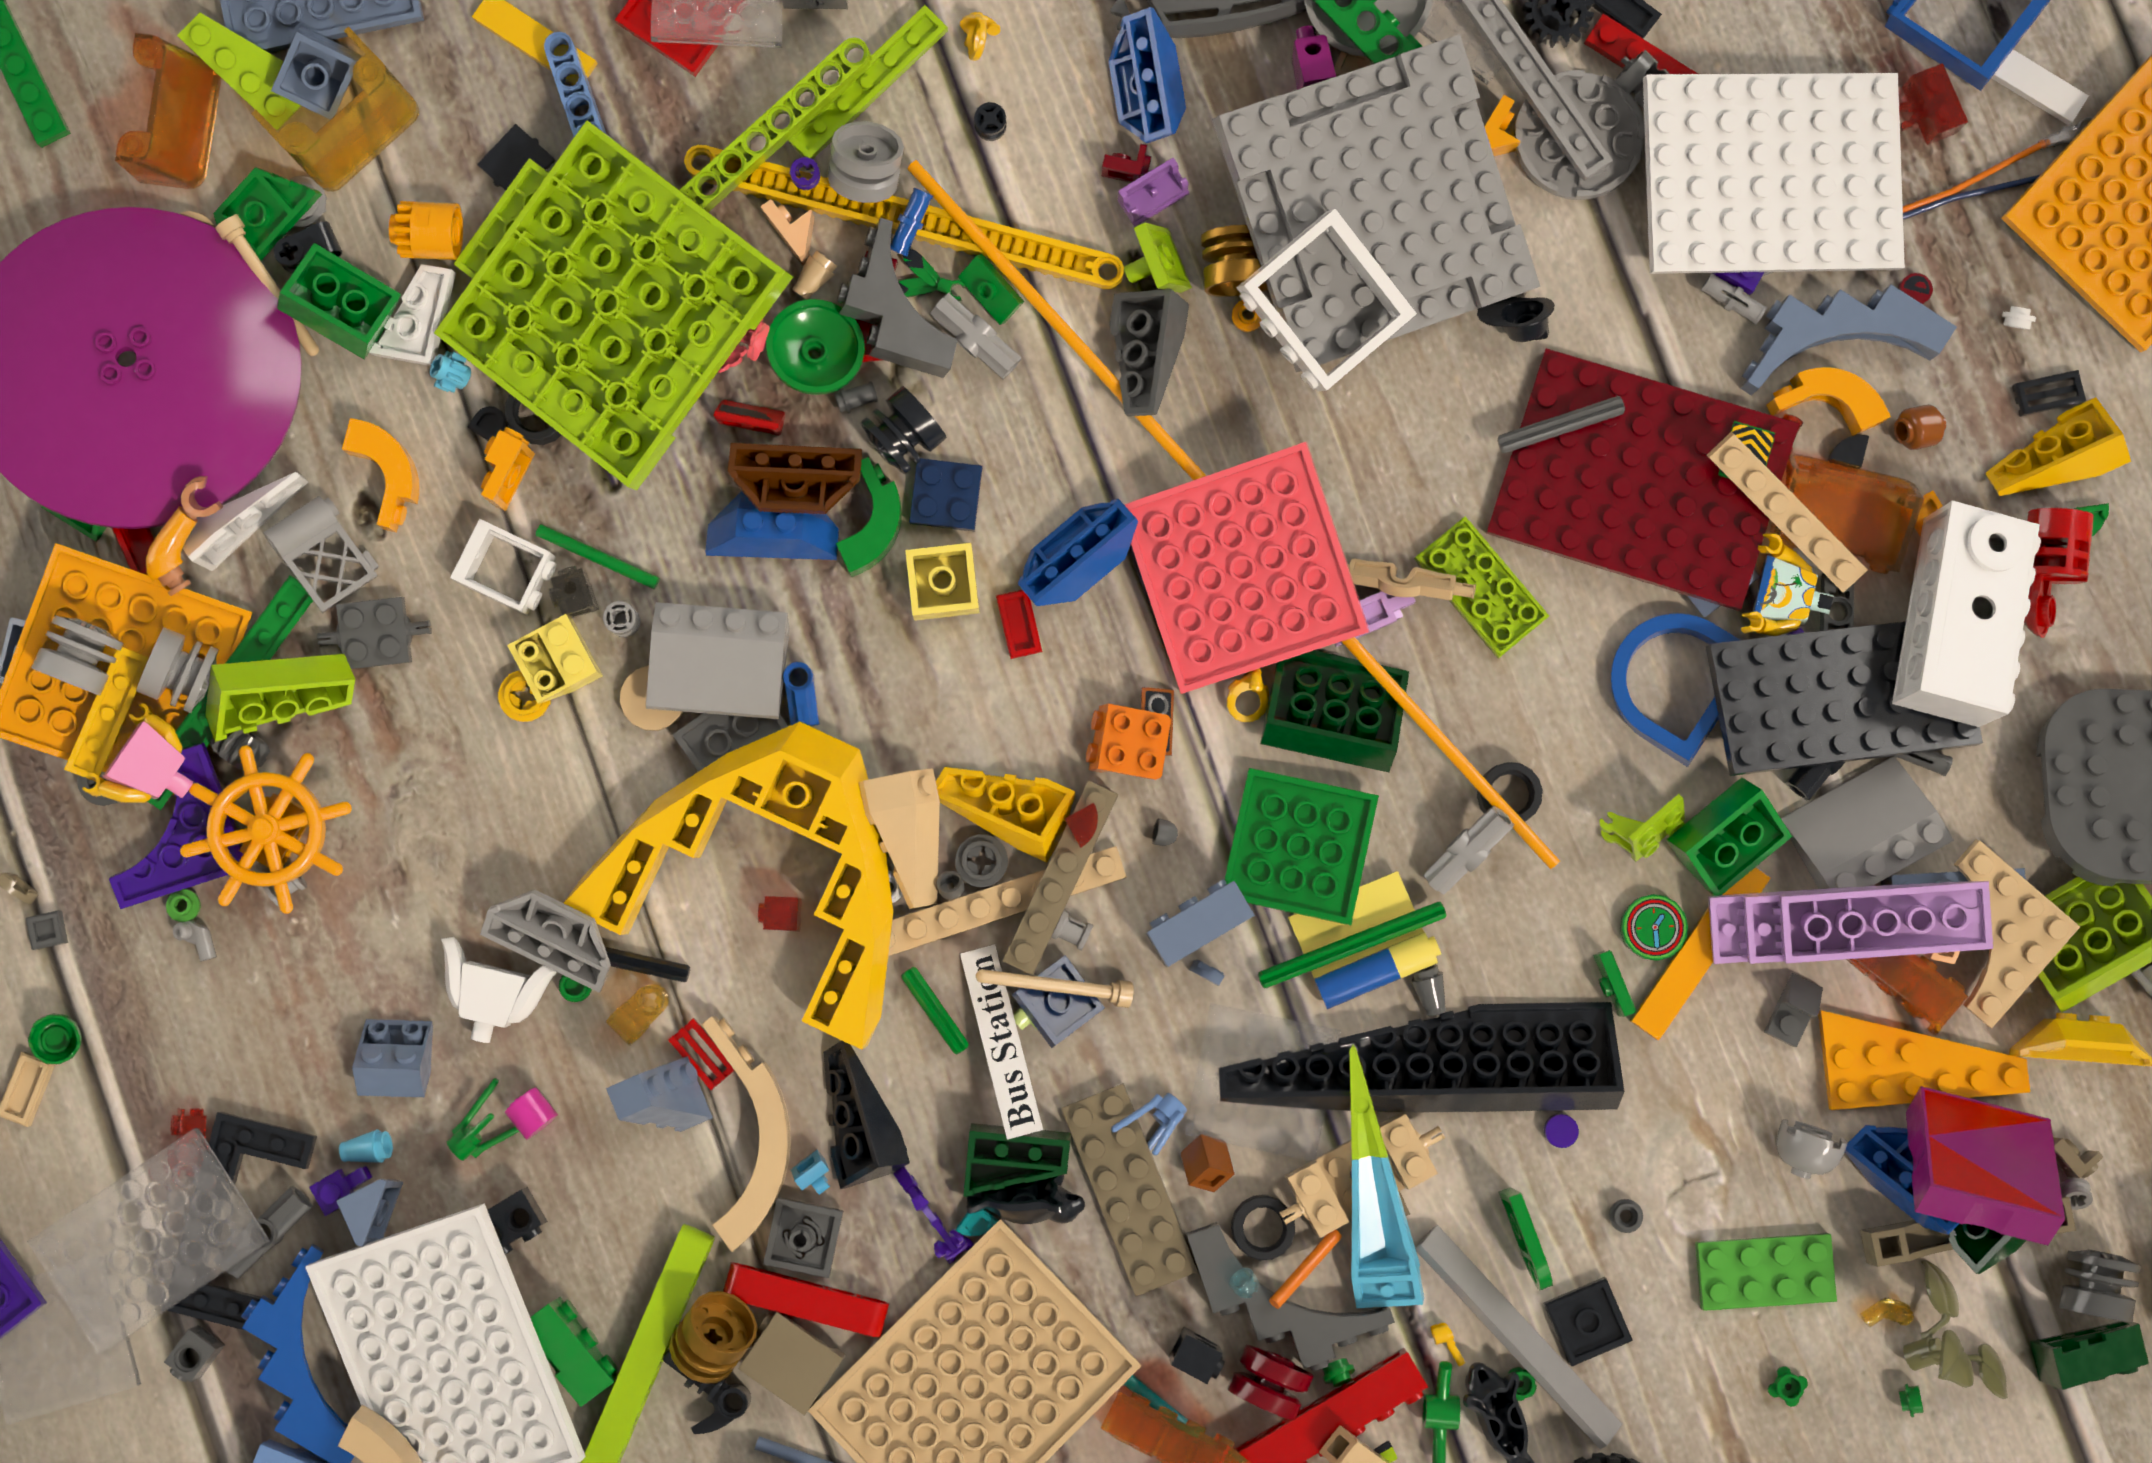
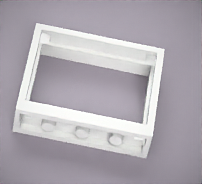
[1236,209,1417,392]

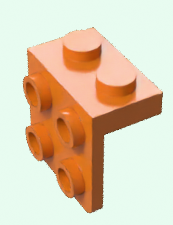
[1086,703,1171,780]

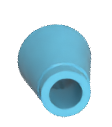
[339,1129,393,1163]

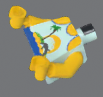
[1741,533,1833,636]

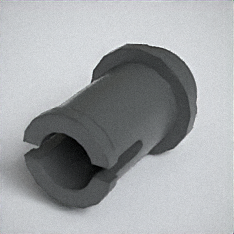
[834,381,878,413]

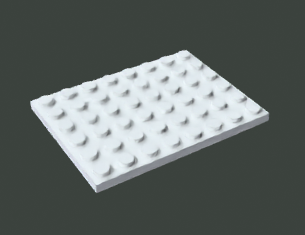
[1643,73,1905,274]
[305,1203,586,1463]

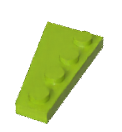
[177,12,302,131]

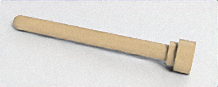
[215,214,319,356]
[976,969,1134,1008]

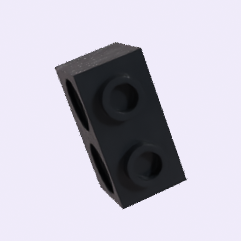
[487,1187,548,1255]
[1168,1327,1225,1384]

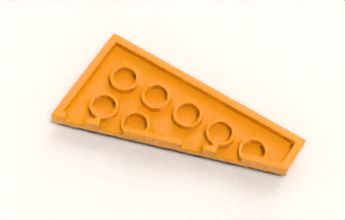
[1818,1010,2030,1110]

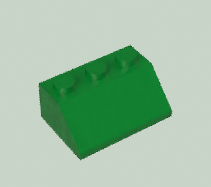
[277,243,401,360]
[1666,777,1793,896]

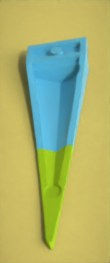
[1349,1045,1424,1308]

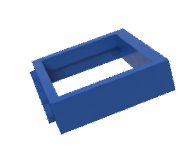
[1885,0,2051,91]

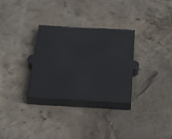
[477,124,555,191]

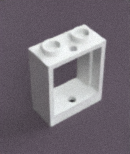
[450,519,557,615]

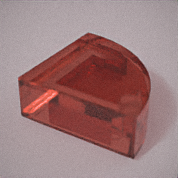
[1064,803,1098,849]

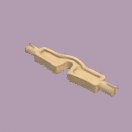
[1348,559,1476,600]

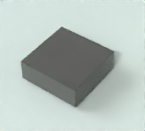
[25,910,68,950]

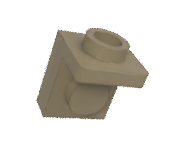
[2053,1137,2103,1178]

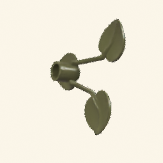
[1903,1261,2008,1399]

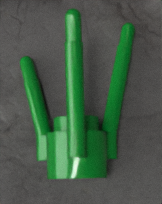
[446,1078,519,1161]

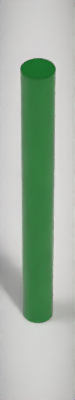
[536,524,660,590]

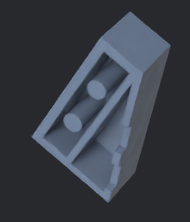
[1146,879,1255,967]
[606,1056,713,1132]

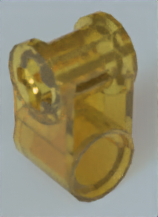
[606,984,669,1046]

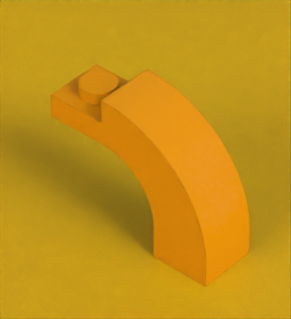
[1766,367,1891,436]
[342,418,420,533]

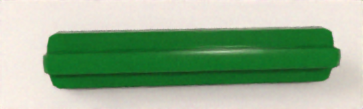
[901,967,969,1055]

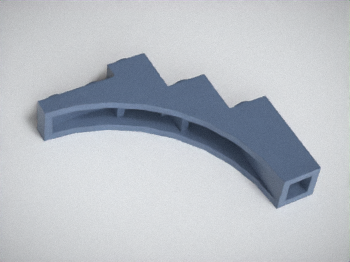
[1740,284,1957,395]

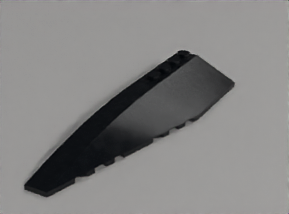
[1218,1002,1625,1112]

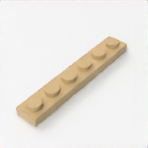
[1707,431,1868,592]

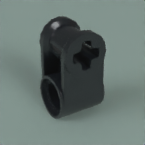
[273,221,342,274]

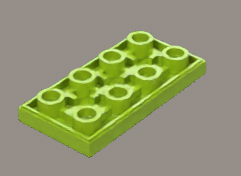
[1414,516,1549,658]

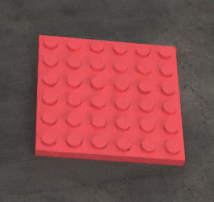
[1124,442,1370,694]

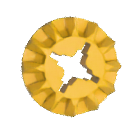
[498,670,551,722]

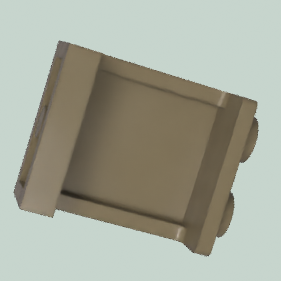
[738,1312,846,1416]

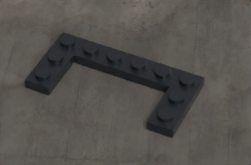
[163,1112,317,1331]

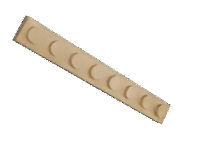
[888,846,1127,957]

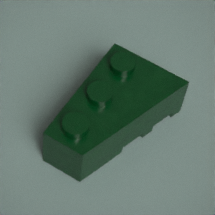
[963,1123,1071,1197]
[2030,1321,2149,1390]

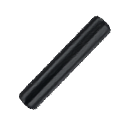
[604,946,690,982]

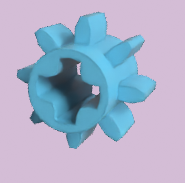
[430,351,471,393]

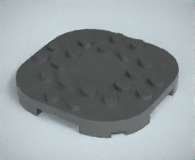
[2036,689,2152,887]

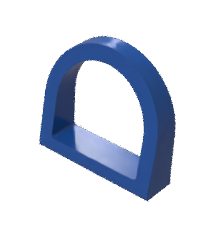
[1611,613,1740,767]

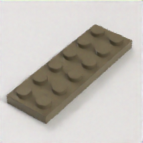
[1061,1083,1198,1296]

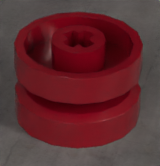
[1227,1344,1314,1420]

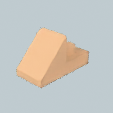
[761,199,814,266]

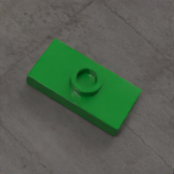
[958,254,1024,325]
[1593,950,1636,1017]

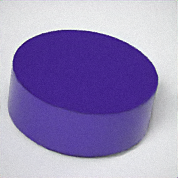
[1544,1114,1579,1148]

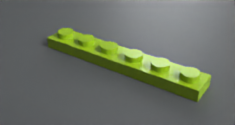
[788,5,948,159]

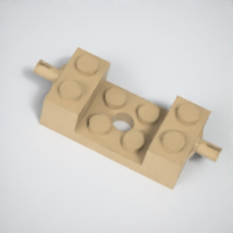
[1279,1113,1445,1238]

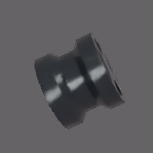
[974,102,1007,141]

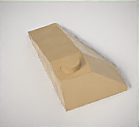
[859,768,940,909]

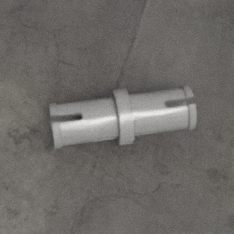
[1700,273,1768,325]

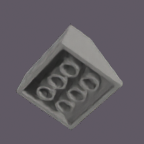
[646,602,790,719]
[1781,756,1954,889]

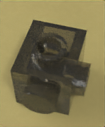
[549,566,599,618]

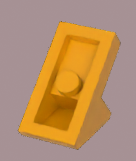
[1484,95,1520,156]

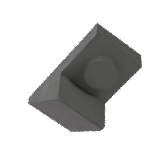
[1764,973,1823,1047]

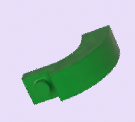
[836,457,902,577]

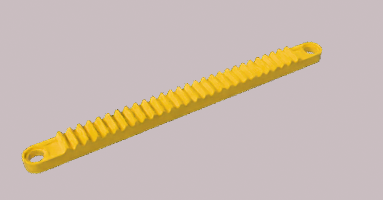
[684,145,1124,290]

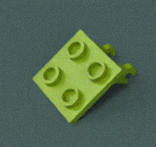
[1599,794,1685,862]

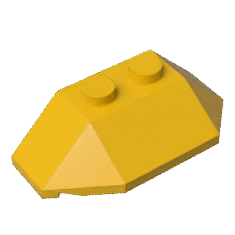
[2009,1012,2152,1067]

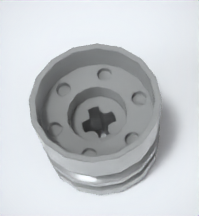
[31,615,124,696]
[136,627,219,713]

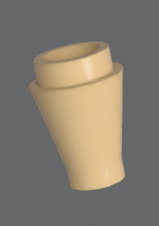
[792,250,837,300]

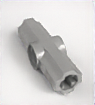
[930,293,1022,380]
[1424,805,1514,895]

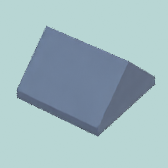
[336,1179,403,1247]

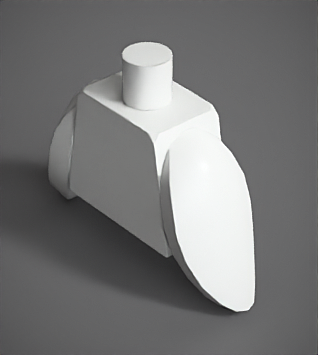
[441,937,557,1043]

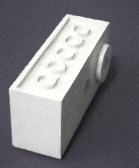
[1892,500,2041,727]

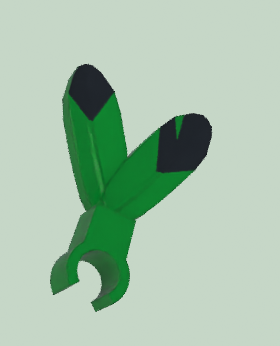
[898,249,966,301]

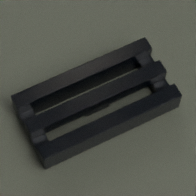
[2012,370,2086,417]

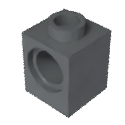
[164,1325,225,1382]

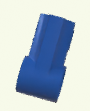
[783,662,820,726]

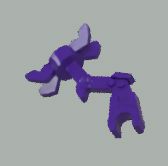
[893,1166,975,1264]

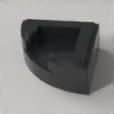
[1827,435,1869,469]

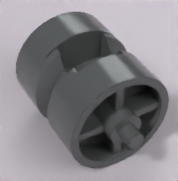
[1615,50,1670,109]

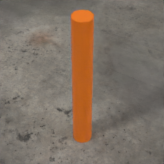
[1269,1230,1342,1309]

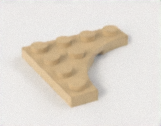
[1954,839,2080,1028]

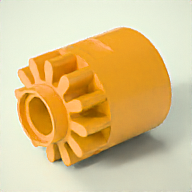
[389,201,463,260]

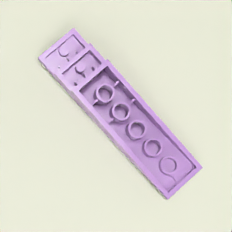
[1708,881,1993,964]

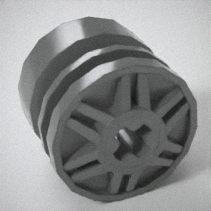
[2059,1249,2141,1323]

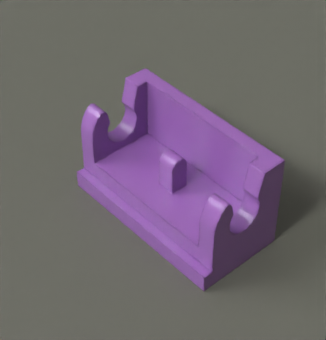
[1118,157,1190,227]

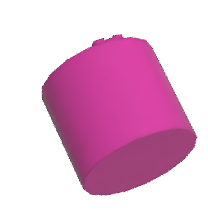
[504,1087,558,1140]

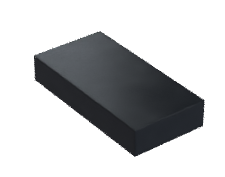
[1592,0,1662,39]

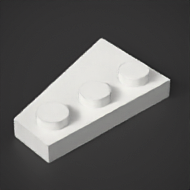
[369,264,456,366]

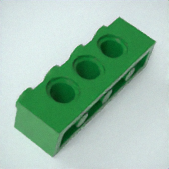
[1313,0,1423,64]

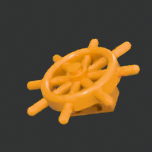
[180,745,352,914]

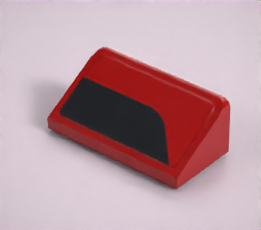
[714,400,785,436]

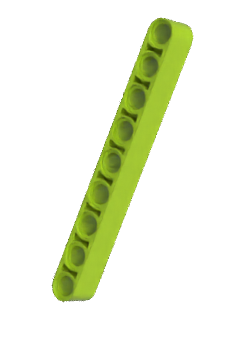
[680,37,872,212]
[581,1223,715,1463]

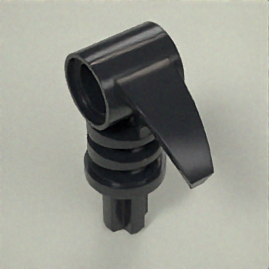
[663,1349,751,1434]

